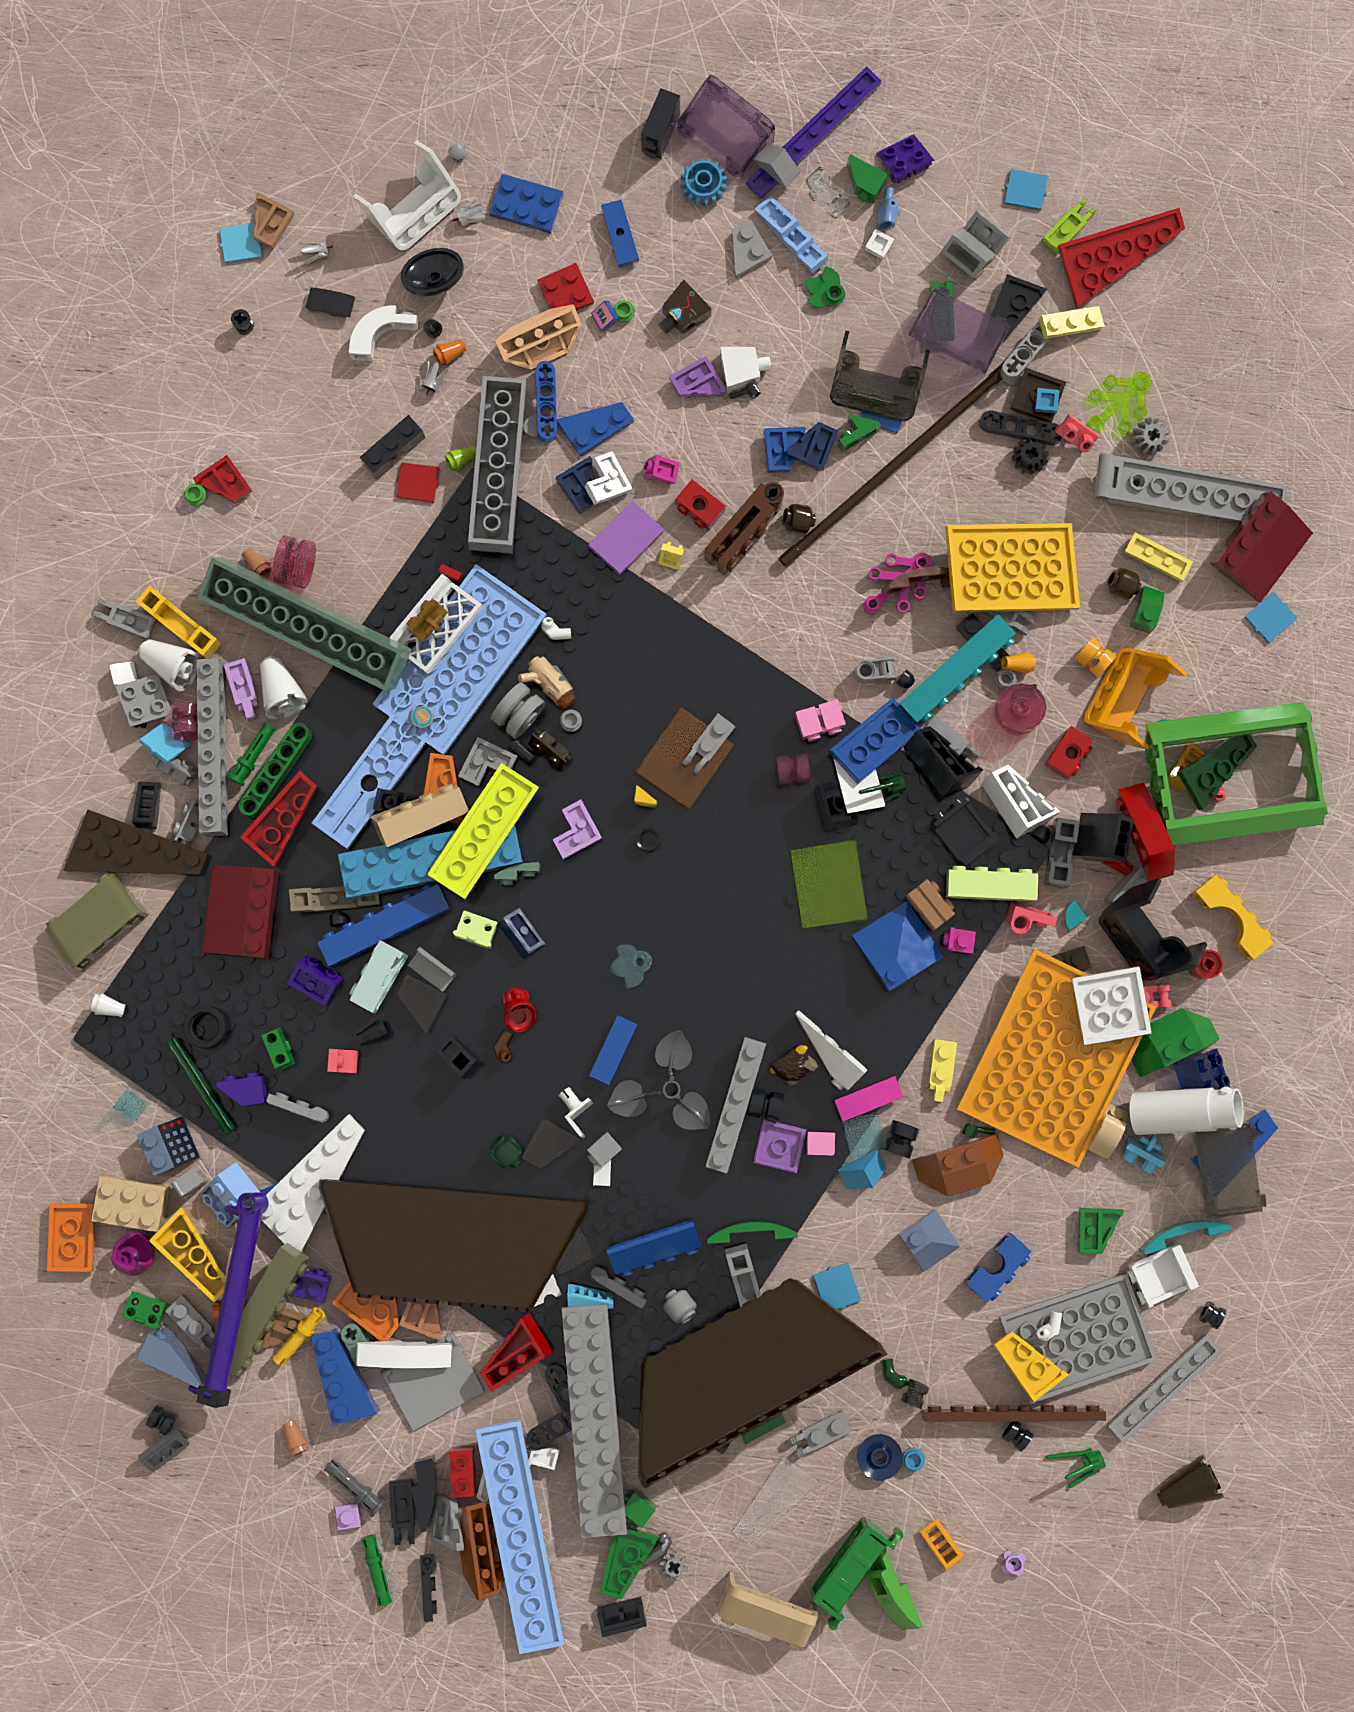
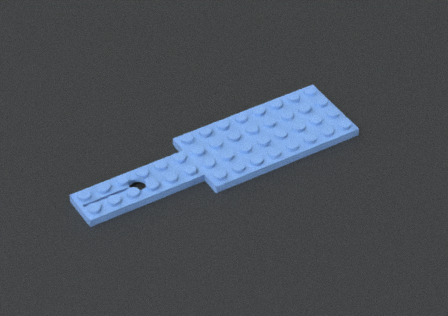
[312,564,547,849]

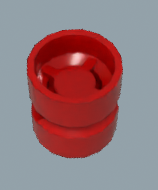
[1189,950,1223,980]

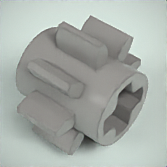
[660,1550,688,1581]

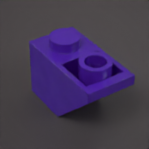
[216,1072,268,1106]

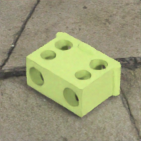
[453,911,498,949]

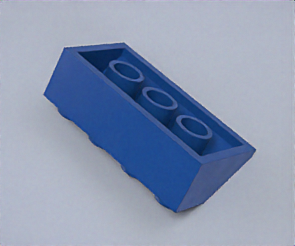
[607,1219,701,1277]

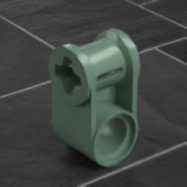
[341,1321,372,1367]

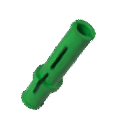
[361,1534,392,1606]

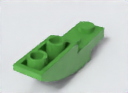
[865,1543,923,1630]

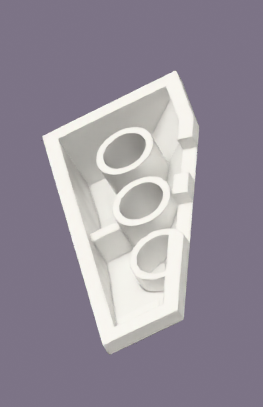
[795,1010,867,1090]

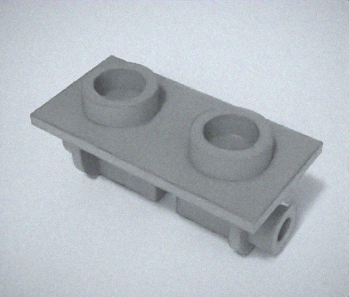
[152,756,198,786]
[171,799,199,846]

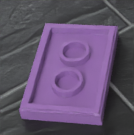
[588,501,664,576]

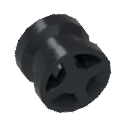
[1199,1301,1226,1329]

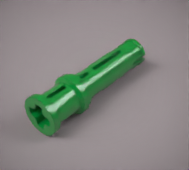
[227,722,276,786]

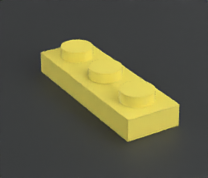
[1039,306,1104,339]
[1124,532,1193,582]

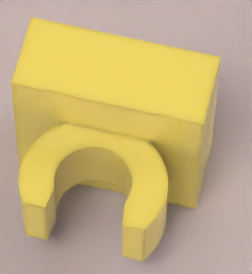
[658,542,684,570]

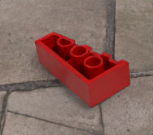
[240,771,318,867]
[1116,782,1175,882]

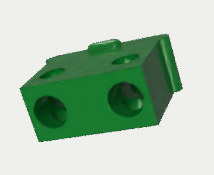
[261,1028,295,1071]
[121,1291,168,1329]

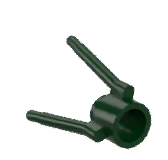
[859,773,906,813]

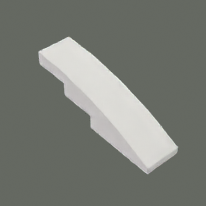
[356,1340,452,1368]

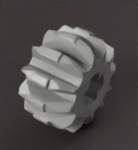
[1131,417,1170,455]

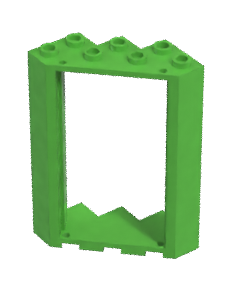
[1145,702,1328,845]

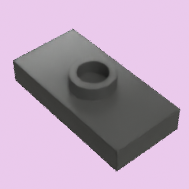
[138,1429,190,1472]

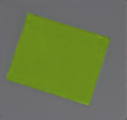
[790,840,868,929]

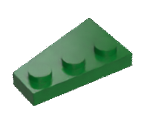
[600,1527,660,1600]

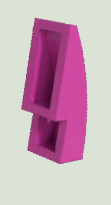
[834,1076,903,1121]

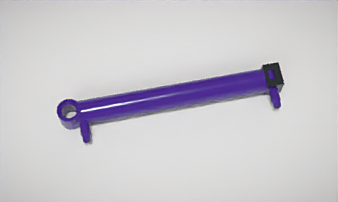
[188,1192,269,1408]

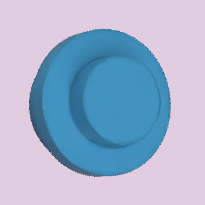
[902,1448,925,1471]

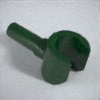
[962,1124,995,1138]

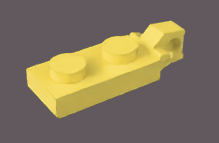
[929,1039,957,1102]

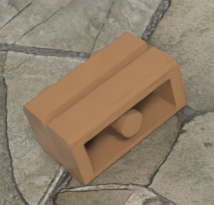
[905,879,955,931]

